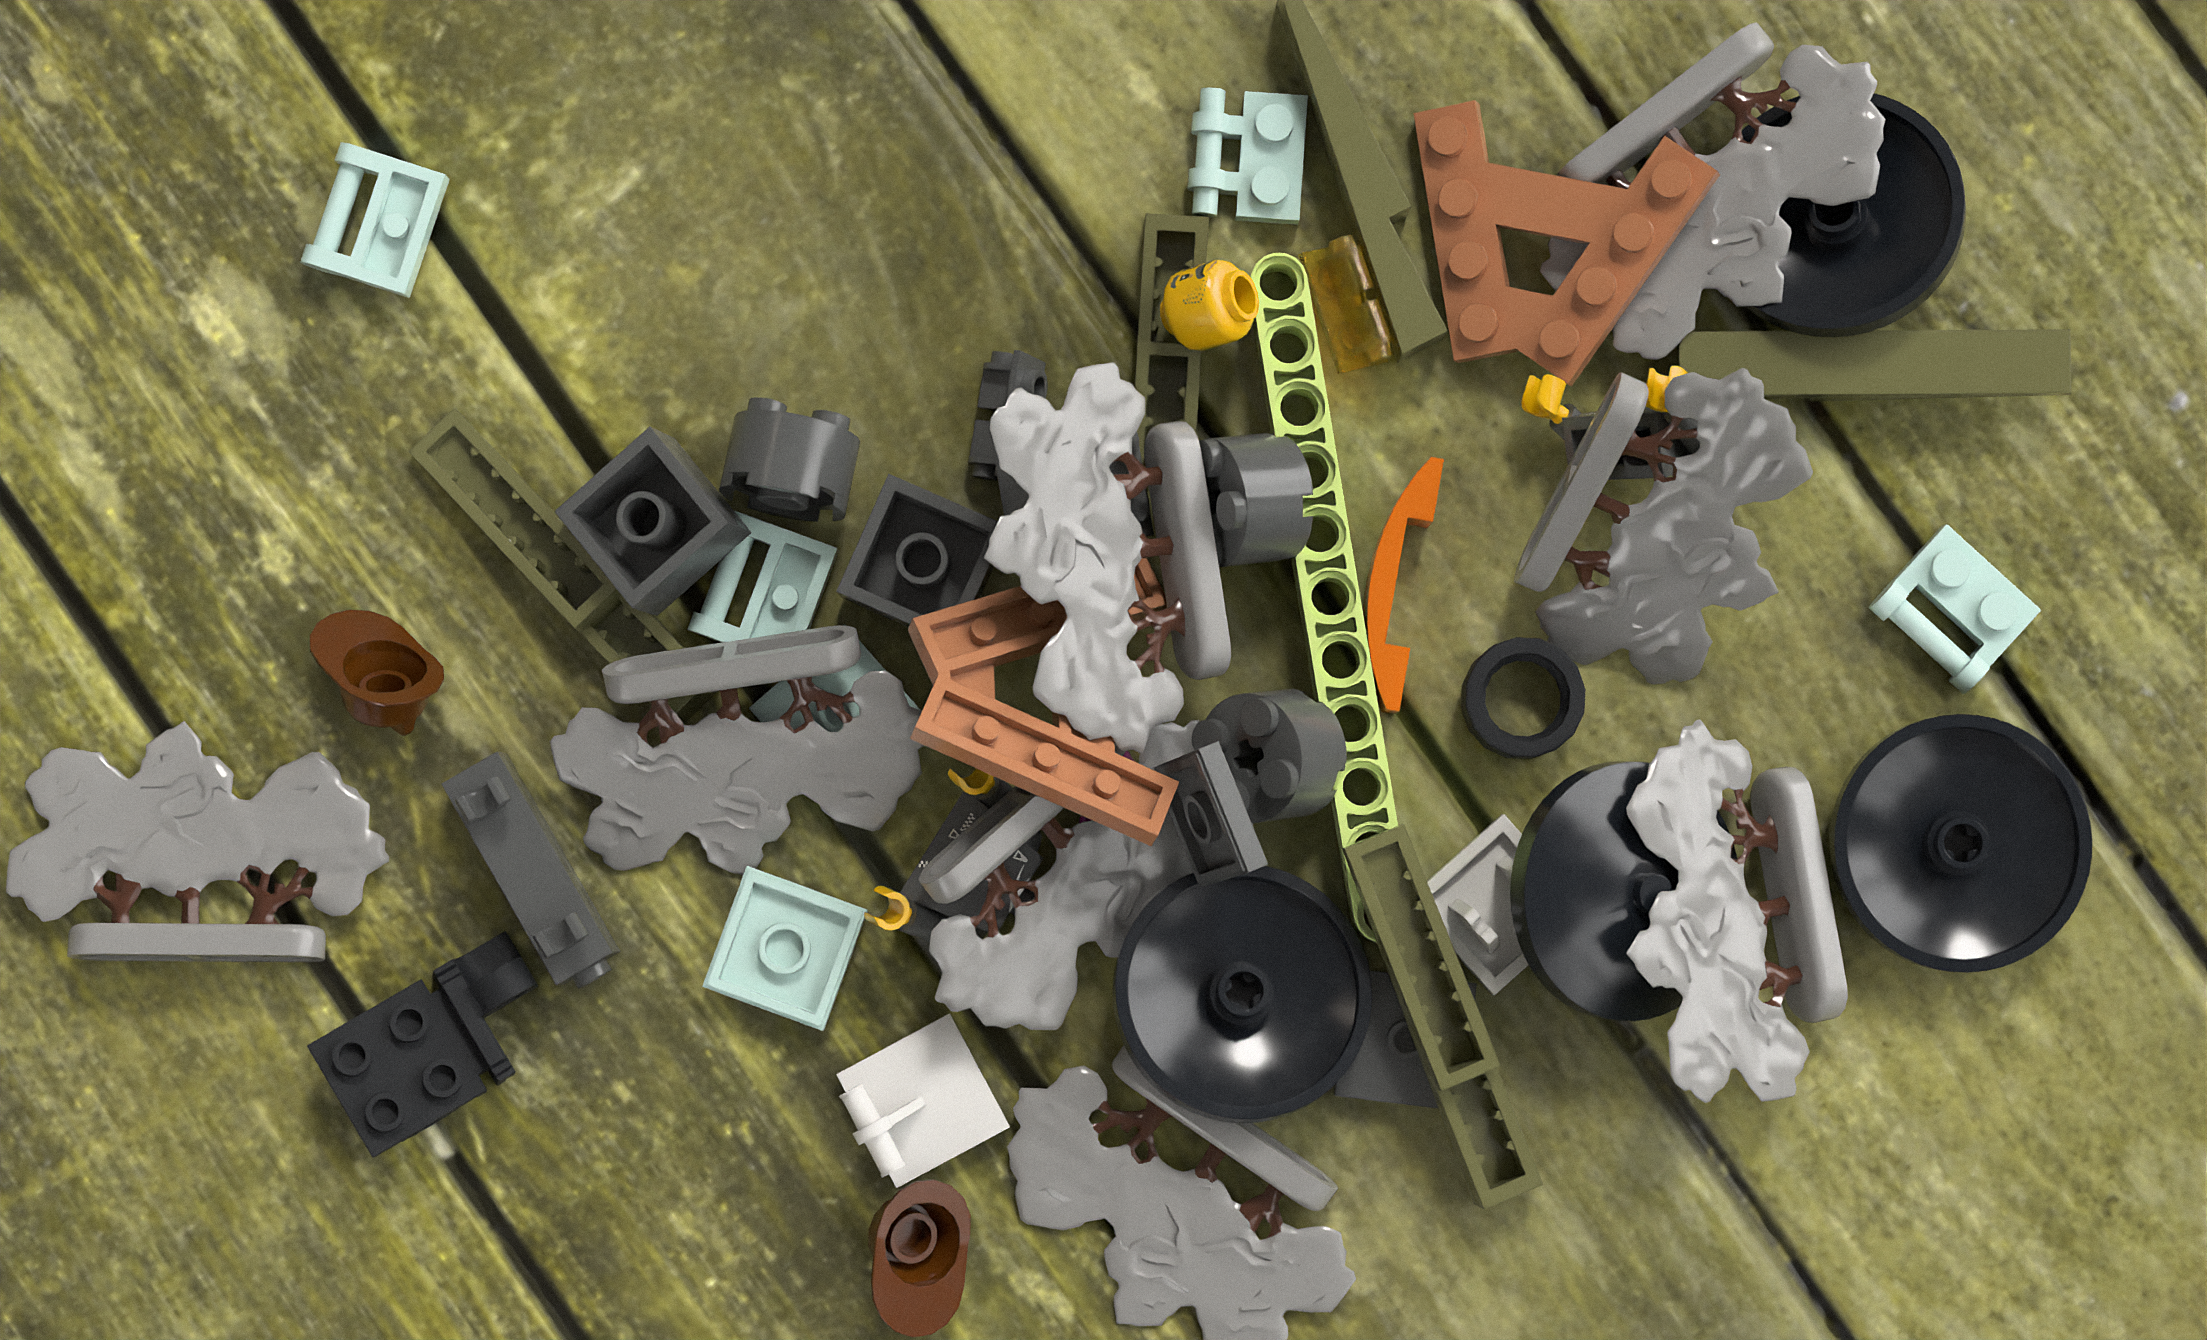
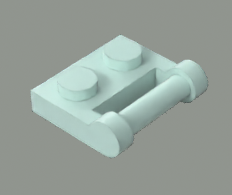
[300,142,450,298]
[687,511,839,642]
[1868,524,2041,694]

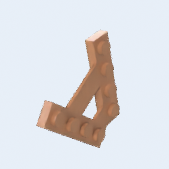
[1413,100,1720,387]
[908,558,1179,846]

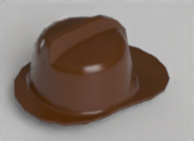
[310,610,444,736]
[868,1179,971,1337]

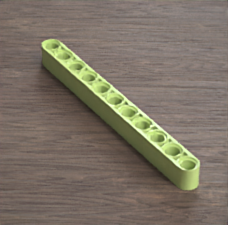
[1250,253,1398,943]

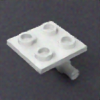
[836,1013,1010,1188]

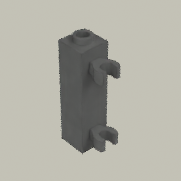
[441,751,621,989]

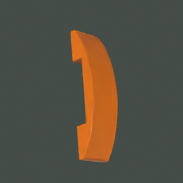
[1363,457,1444,714]

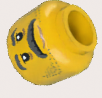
[1160,260,1259,351]

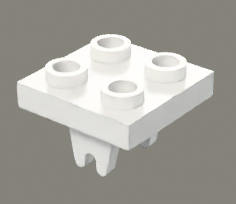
[1427,814,1528,995]

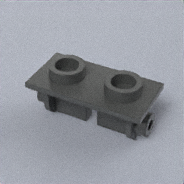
[968,350,1048,481]

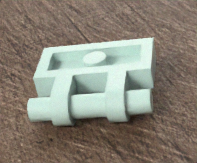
[1187,87,1308,225]

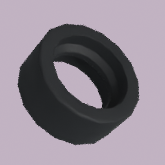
[1461,637,1586,759]

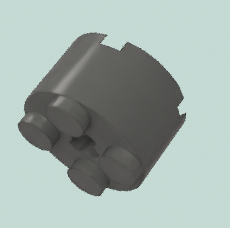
[719,397,860,522]
[1199,433,1313,567]
[1191,689,1347,823]

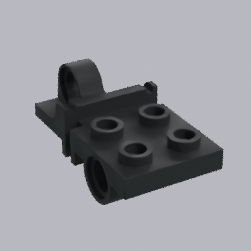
[307,931,538,1158]

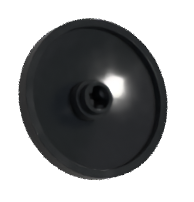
[1742,93,1966,337]
[1829,714,2093,973]
[1510,761,1737,1021]
[1112,866,1372,1123]

